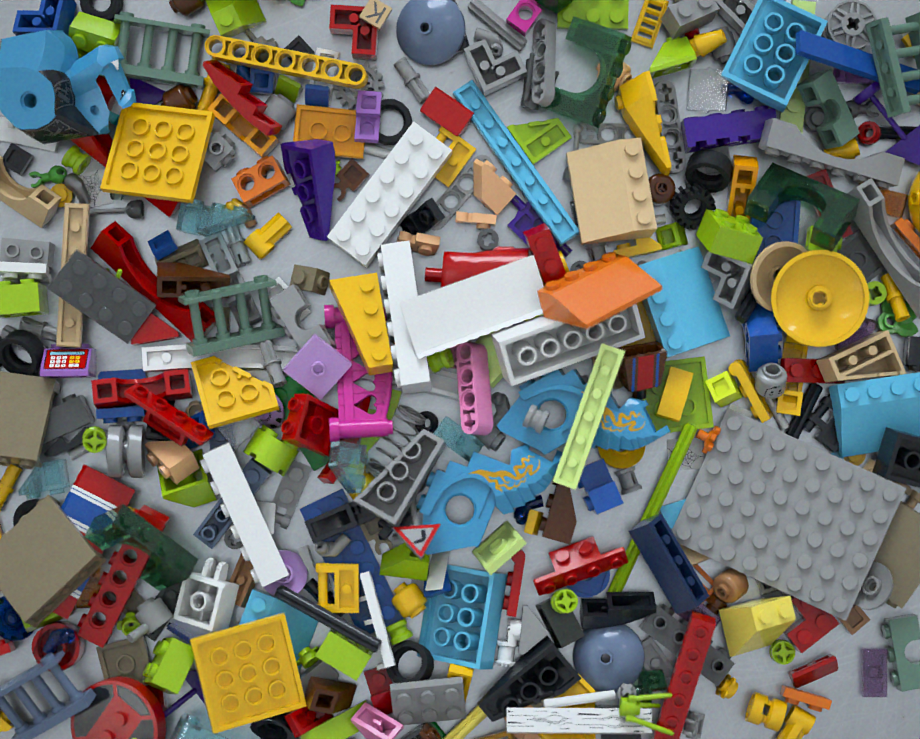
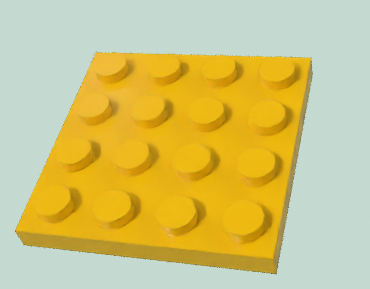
[100,103,215,203]
[189,613,307,734]

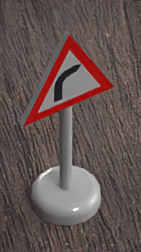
[392,480,441,559]

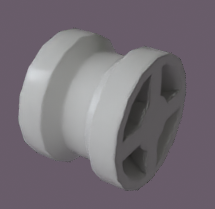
[522,404,550,434]

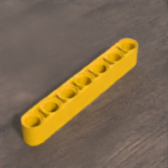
[205,35,368,89]

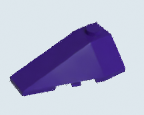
[280,139,336,241]

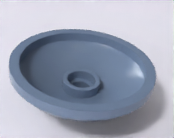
[396,0,466,65]
[573,624,645,692]

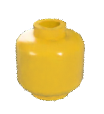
[391,582,427,619]

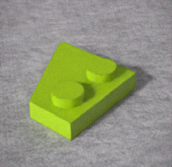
[507,118,572,165]

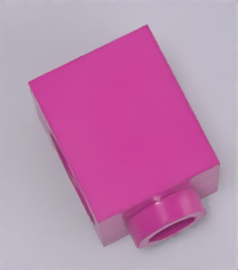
[506,0,542,37]

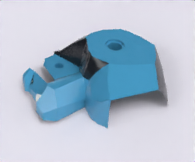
[0,30,137,145]

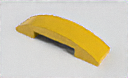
[776,333,809,416]

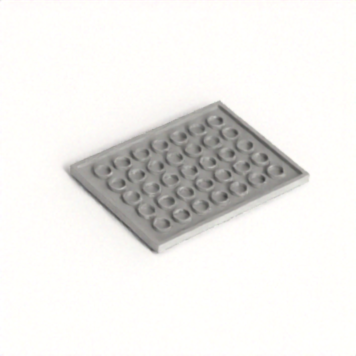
[672,408,906,621]

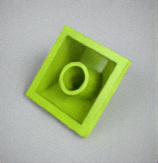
[205,0,267,38]
[648,36,697,79]
[157,449,217,507]

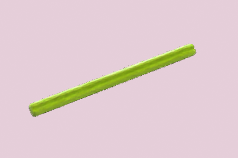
[607,423,697,592]

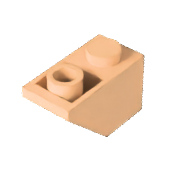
[473,159,516,215]
[144,441,199,484]

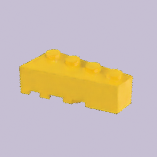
[329,273,393,375]

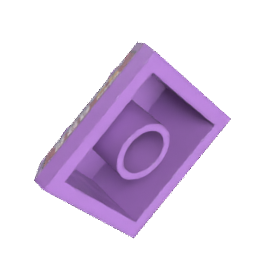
[40,344,96,378]

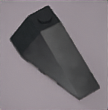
[477,636,581,722]

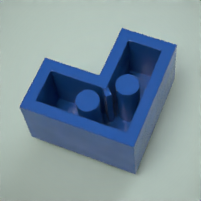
[12,0,77,36]
[742,303,782,372]
[578,459,624,514]

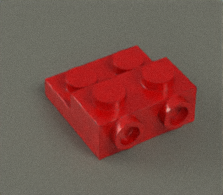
[281,394,339,456]

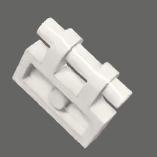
[0,262,51,284]

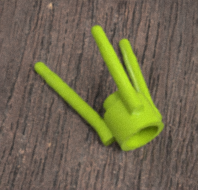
[619,693,674,736]

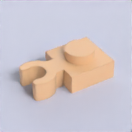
[455,211,497,230]
[397,231,440,256]

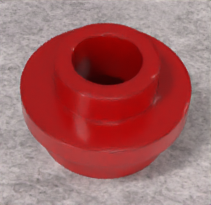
[857,121,881,145]

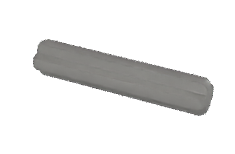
[468,0,527,51]

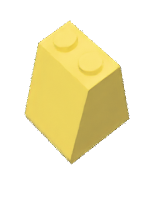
[719,596,796,657]

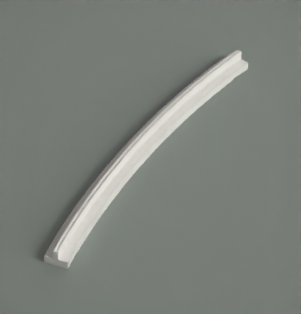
[141,344,493,400]

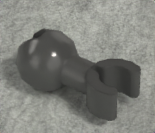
[846,100,879,119]

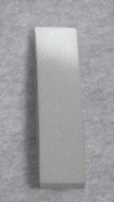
[199,231,262,328]

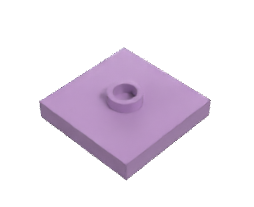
[283,334,352,400]

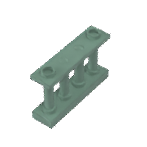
[114,12,210,89]
[866,12,920,118]
[178,275,285,357]

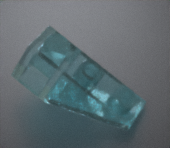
[176,199,255,237]

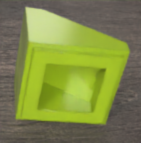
[275,74,303,104]
[655,222,688,251]

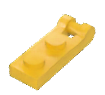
[728,359,773,423]

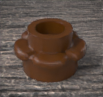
[706,593,728,615]

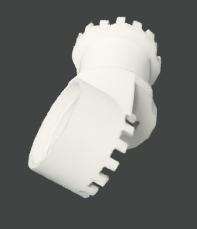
[494,619,521,667]

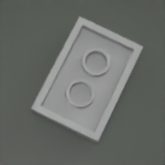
[390,676,466,725]

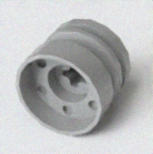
[821,0,877,50]

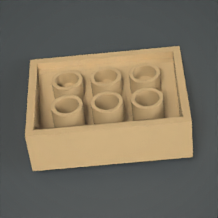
[566,138,657,245]

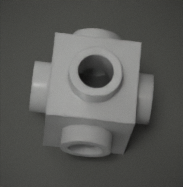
[204,132,236,171]

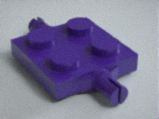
[507,195,573,257]

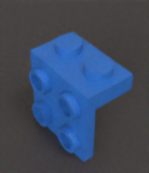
[96,369,147,424]

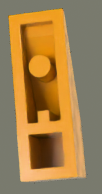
[726,155,759,219]

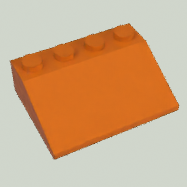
[537,252,663,329]

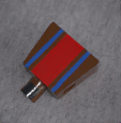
[618,341,667,400]

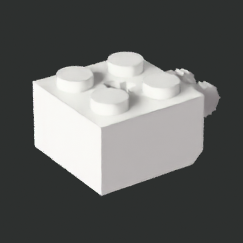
[173,557,239,632]

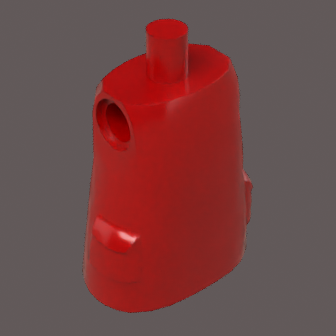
[425,246,529,288]

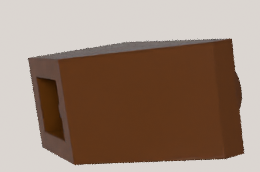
[305,676,357,714]

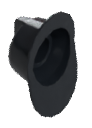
[250,713,298,739]

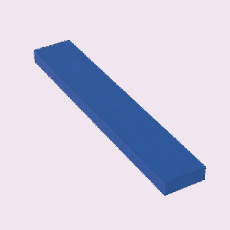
[795,30,920,94]

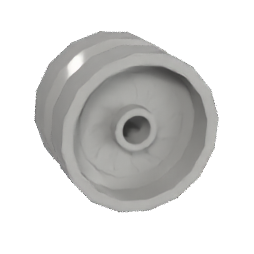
[106,425,146,478]

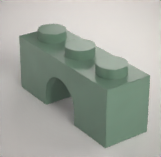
[797,69,860,149]
[882,614,920,692]

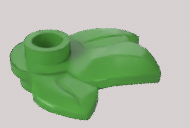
[877,298,918,338]

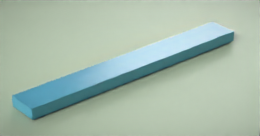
[453,80,579,247]

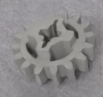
[333,59,385,110]

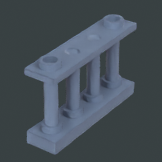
[0,650,96,739]

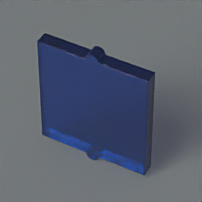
[166,622,195,645]

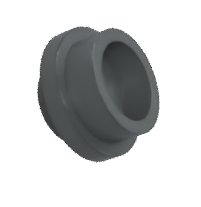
[804,107,824,131]

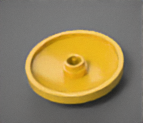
[771,250,869,347]

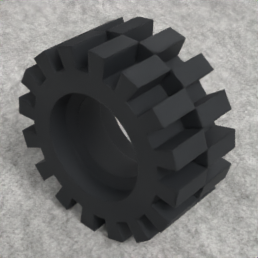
[670,183,716,230]

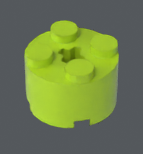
[243,425,299,476]

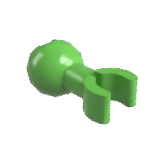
[29,165,67,188]

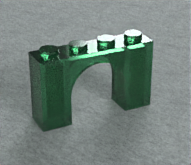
[541,16,632,128]
[745,162,860,252]
[84,504,198,591]

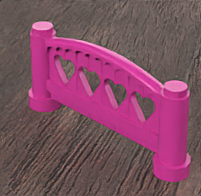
[324,304,393,442]

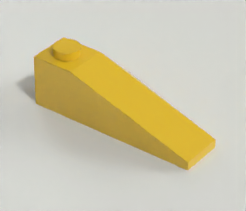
[614,71,672,176]

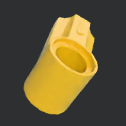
[244,212,293,260]
[776,705,816,739]

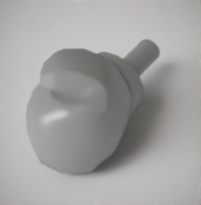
[245,29,278,63]

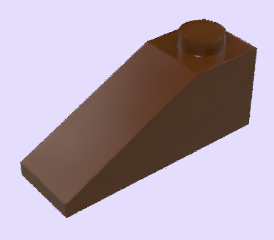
[156,262,230,298]

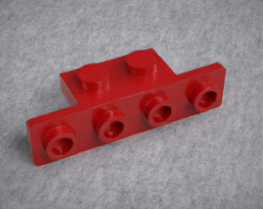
[124,384,214,446]
[533,536,628,596]

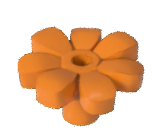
[696,426,721,454]

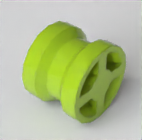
[61,145,91,175]
[867,281,887,306]
[427,348,454,373]
[82,426,107,453]
[550,589,578,614]
[386,618,413,645]
[769,639,796,665]

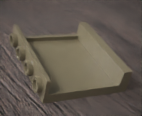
[0,371,60,469]
[0,495,107,627]
[873,501,920,609]

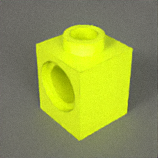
[705,371,743,408]

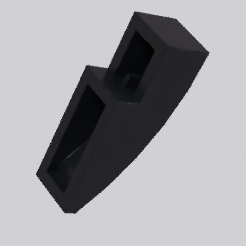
[304,501,379,544]
[580,592,657,630]

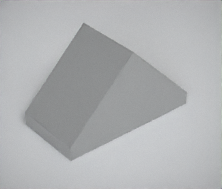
[518,605,549,655]

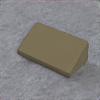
[155,239,209,268]

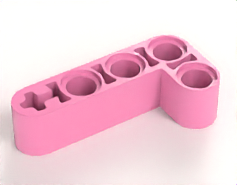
[450,342,493,436]

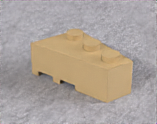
[816,330,907,383]

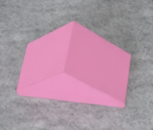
[351,702,404,739]

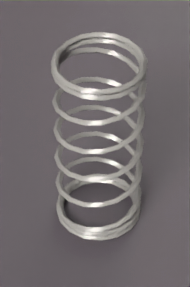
[366,405,426,476]

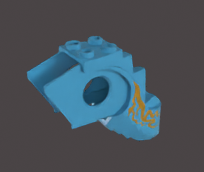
[497,368,670,455]
[417,444,563,555]

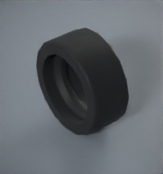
[379,99,412,146]
[685,149,733,193]
[0,330,45,375]
[386,641,434,683]

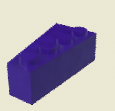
[681,106,777,154]

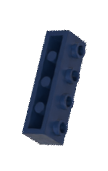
[629,513,709,614]

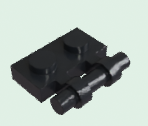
[802,393,839,453]

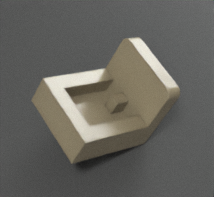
[289,264,330,295]

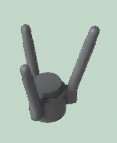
[520,52,559,110]

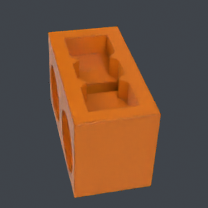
[231,155,291,208]

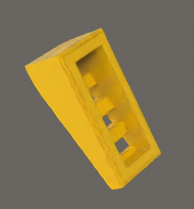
[630,0,669,49]

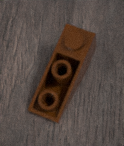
[539,482,577,545]

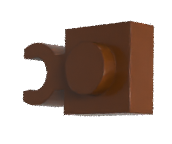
[334,158,370,202]

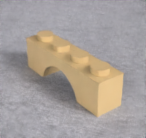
[0,156,62,228]

